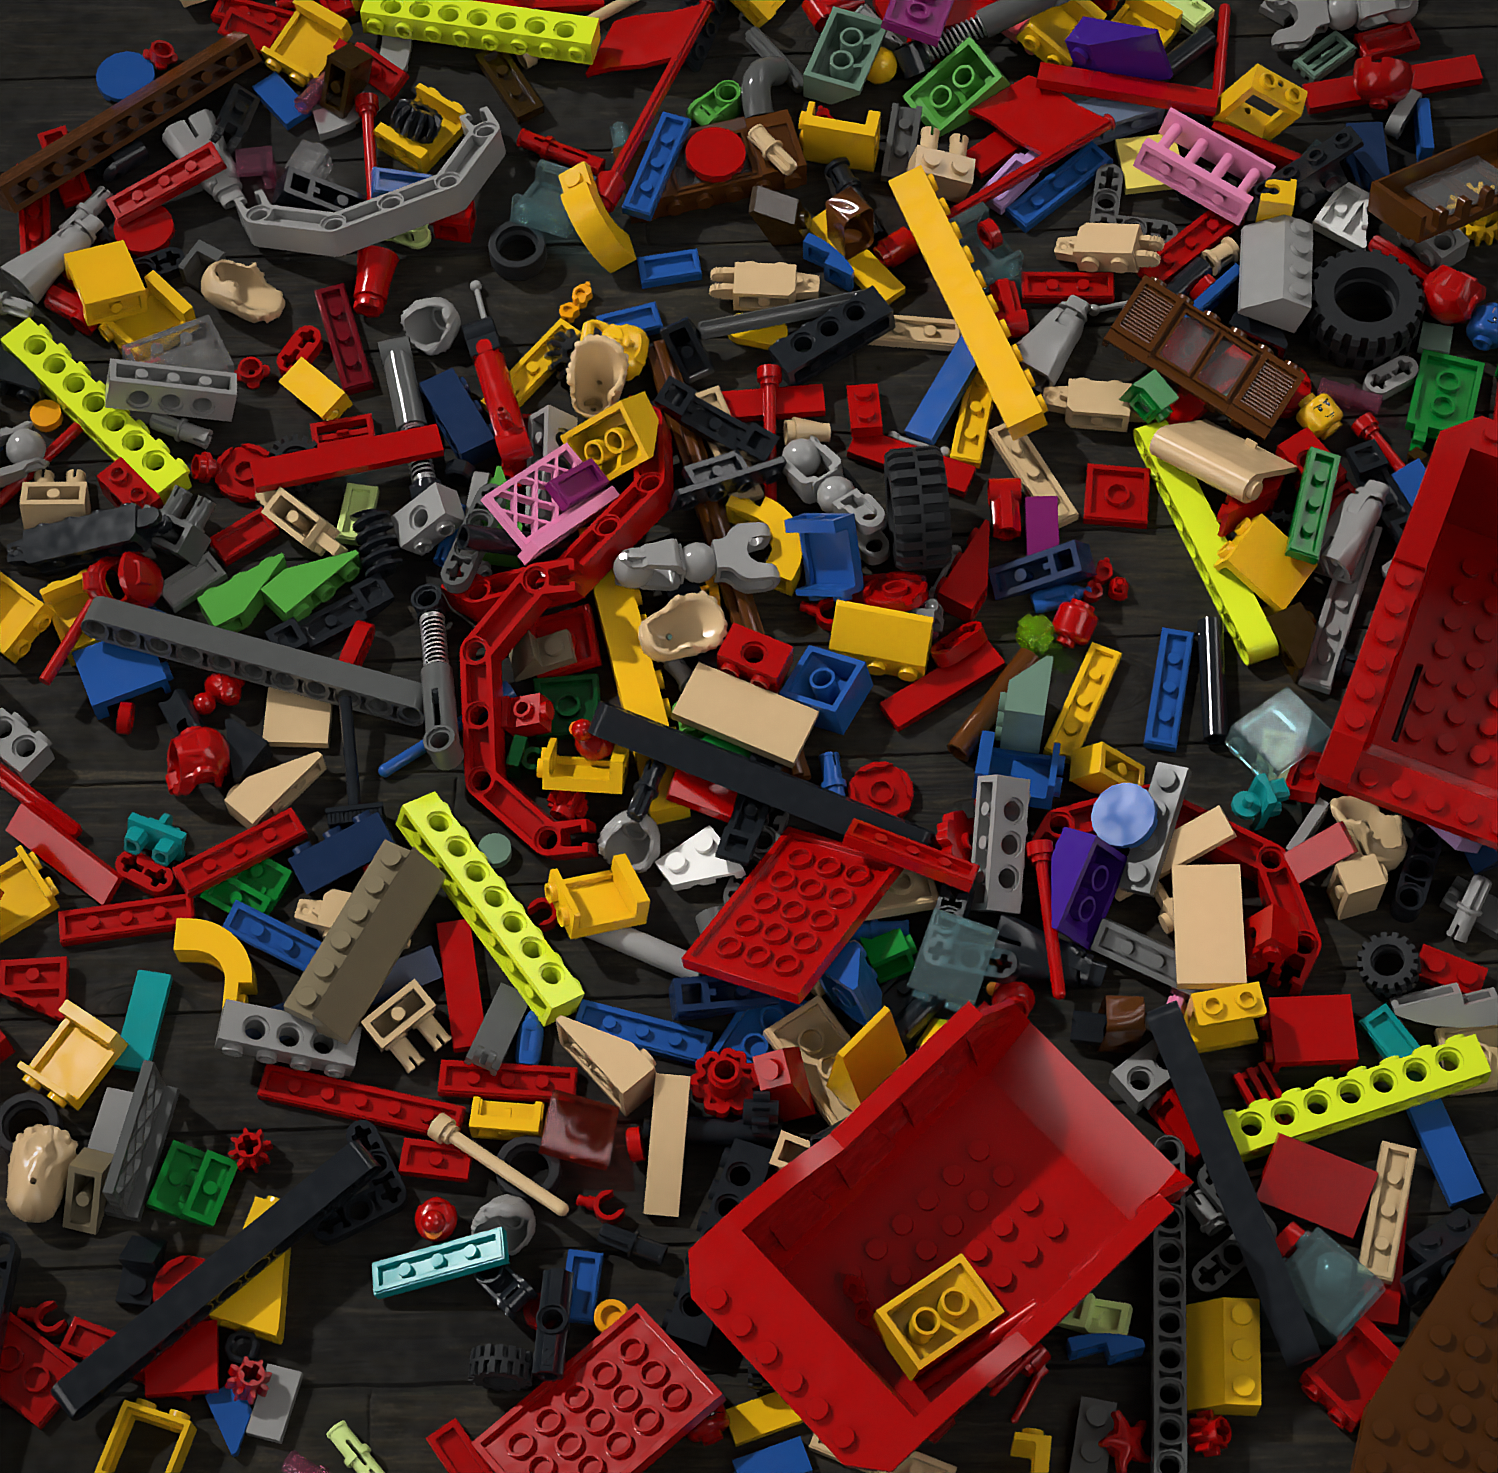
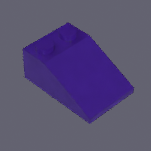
[1065,16,1174,81]
[1051,826,1127,951]

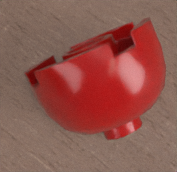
[1353,56,1415,110]

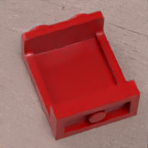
[1259,994,1359,1073]
[1299,1315,1400,1433]

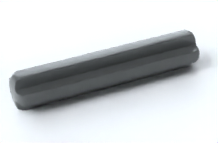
[745,26,803,94]

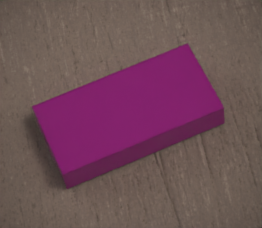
[544,457,611,512]
[1025,496,1059,556]

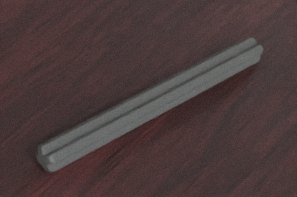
[698,289,866,340]

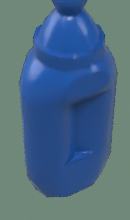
[1030,584,1092,614]
[514,1010,544,1065]

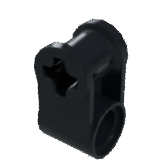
[473,1264,539,1321]

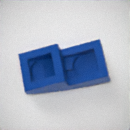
[803,232,854,292]
[1065,1333,1145,1365]

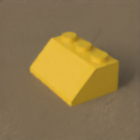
[560,391,659,481]
[829,599,934,682]
[1186,1297,1261,1416]

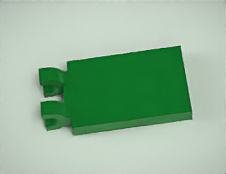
[1405,349,1485,452]

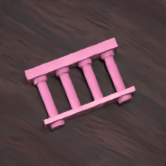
[1133,108,1276,226]

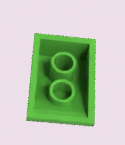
[902,36,1011,137]

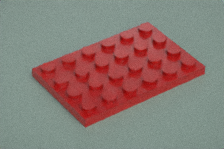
[681,827,904,1005]
[471,1303,726,1473]

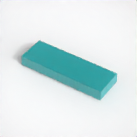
[114,970,173,1072]

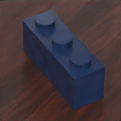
[419,368,497,465]
[288,809,396,895]

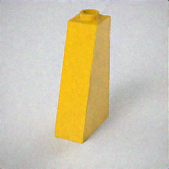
[209,1196,291,1345]

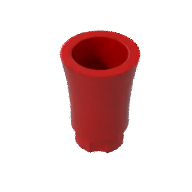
[353,245,399,317]

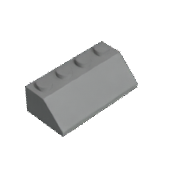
[1238,215,1313,333]

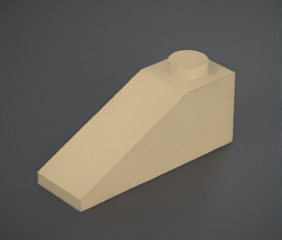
[224,751,327,829]

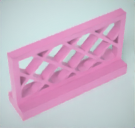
[481,442,620,566]

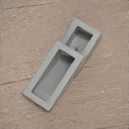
[1389,982,1498,1028]

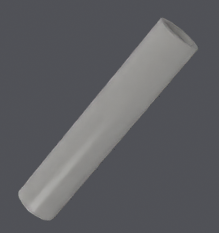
[585,927,704,978]

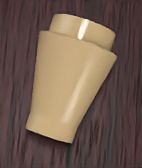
[783,417,831,445]

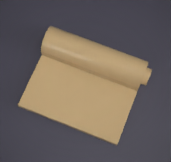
[1149,419,1298,503]

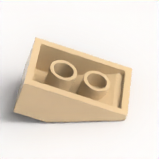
[556,1015,656,1116]

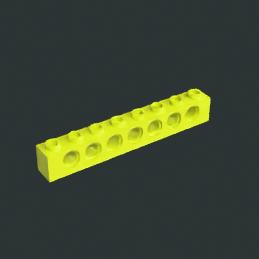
[360,0,601,65]
[0,317,192,505]
[396,791,585,1027]
[1223,1034,1492,1163]

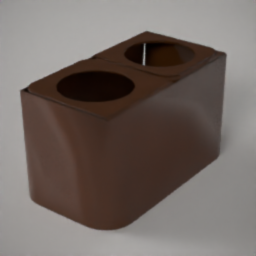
[826,186,874,260]
[1097,995,1146,1053]

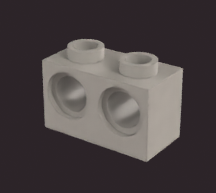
[1397,228,1470,270]
[0,707,55,784]
[1109,1039,1174,1114]

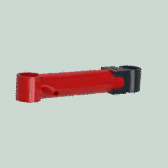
[462,316,535,466]

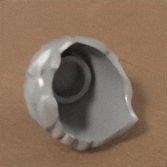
[400,297,461,356]
[597,810,660,873]
[471,1194,536,1256]

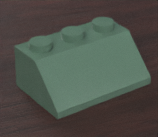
[803,6,888,105]
[994,656,1053,754]

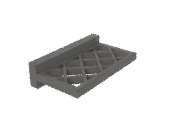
[102,1060,180,1222]

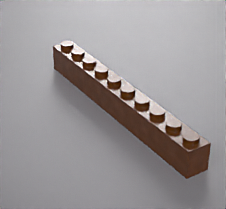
[0,31,262,213]

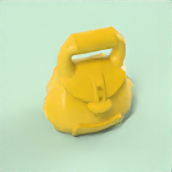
[580,319,650,381]

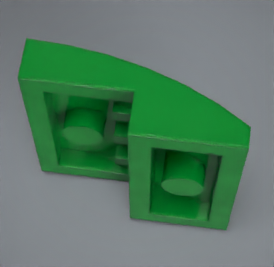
[200,858,296,915]
[146,1140,238,1228]

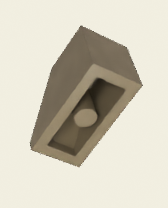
[63,1147,114,1235]

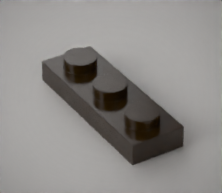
[475,50,544,125]

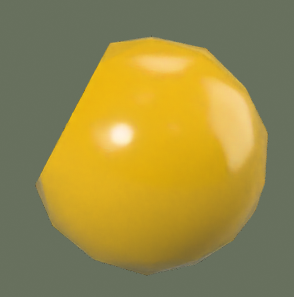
[866,46,898,84]

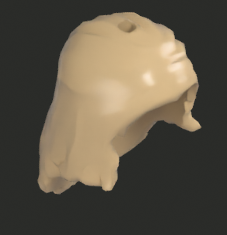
[201,259,285,323]
[565,334,629,419]
[638,590,728,663]
[1329,796,1408,873]
[6,1124,78,1223]

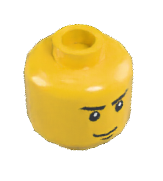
[1296,392,1343,440]

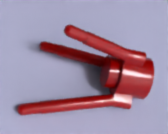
[989,1343,1051,1424]

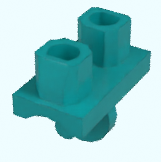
[1231,773,1290,831]
[124,812,187,867]

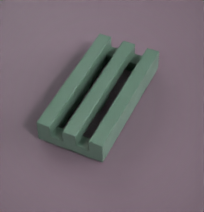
[1292,30,1357,83]

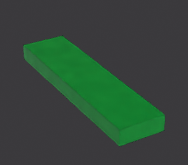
[1285,447,1341,565]

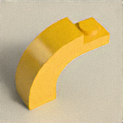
[558,161,637,273]
[726,495,803,596]
[173,918,257,1009]

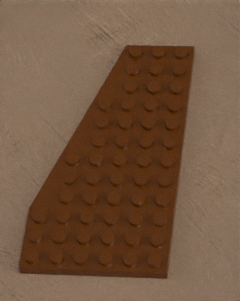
[1350,1194,1498,1473]

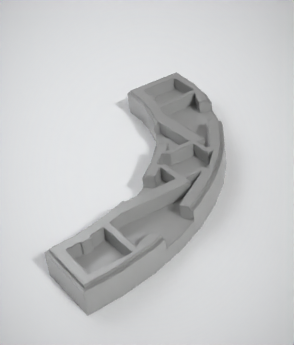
[313,35,413,141]

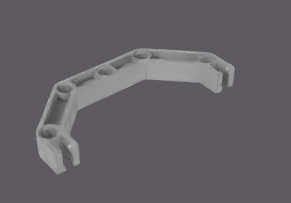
[234,106,506,257]

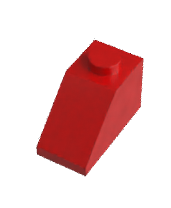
[752,1046,816,1122]

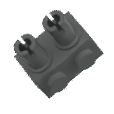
[143,485,217,567]

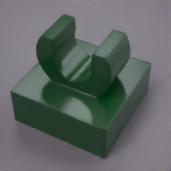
[505,734,541,780]

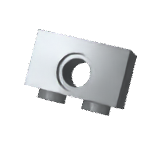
[391,482,465,556]

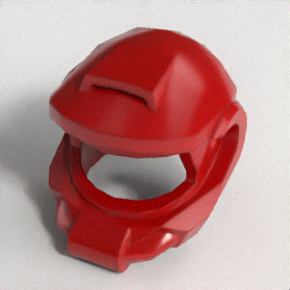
[1420,264,1486,326]
[82,551,164,608]
[165,726,230,797]

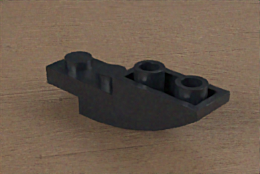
[0,348,47,405]

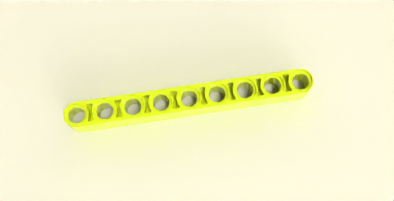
[1133,420,1279,666]

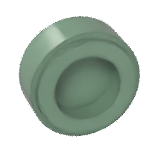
[478,833,512,868]

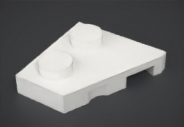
[1312,182,1369,251]
[655,825,746,891]

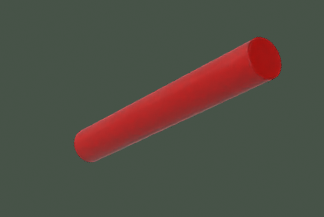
[39,599,92,686]

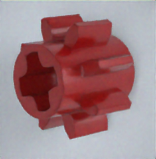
[546,790,589,821]
[228,1128,273,1173]
[225,1356,272,1405]
[1187,1409,1231,1457]

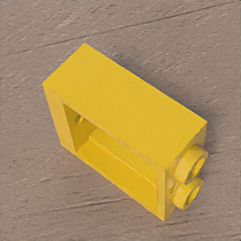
[1212,63,1308,141]
[94,1398,197,1473]

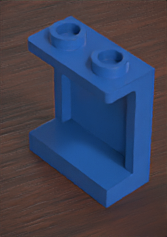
[784,513,864,602]
[72,641,174,720]
[972,730,1066,810]

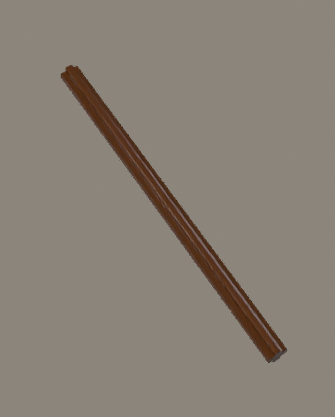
[647,340,811,781]

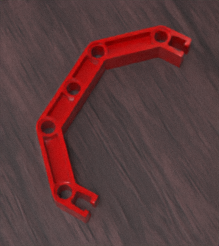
[440,395,674,622]
[459,558,598,861]
[1025,784,1322,996]

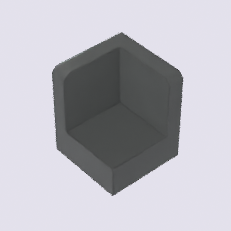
[178,240,226,292]

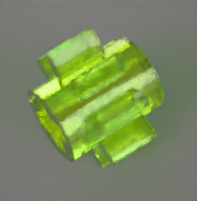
[1015,614,1056,655]

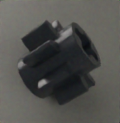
[743,1091,779,1134]

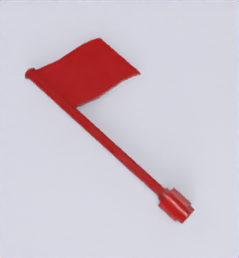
[585,0,715,213]
[873,75,1116,268]

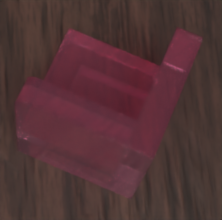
[235,146,277,189]

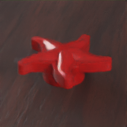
[1098,1410,1151,1473]

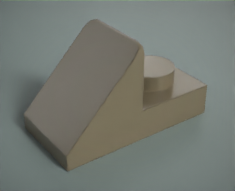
[509,629,577,682]

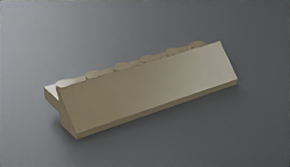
[283,840,446,1045]

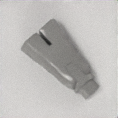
[162,109,245,209]
[0,213,104,304]
[1016,295,1091,394]
[1313,479,1390,583]

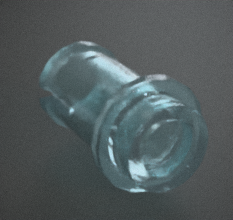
[609,122,629,156]

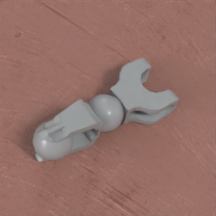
[1265,0,1419,51]
[0,421,50,488]
[773,435,891,565]
[613,522,781,594]

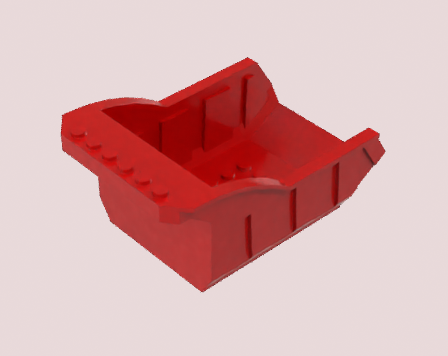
[688,998,1194,1472]

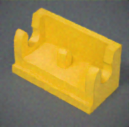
[1255,179,1297,222]
[278,357,353,421]
[469,1096,545,1140]

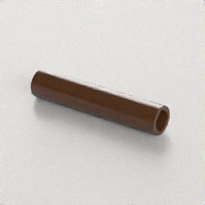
[947,648,1040,762]

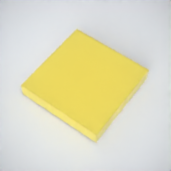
[1115,134,1180,195]

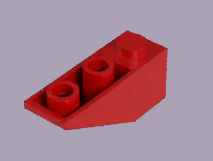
[1216,474,1286,537]
[935,519,990,623]

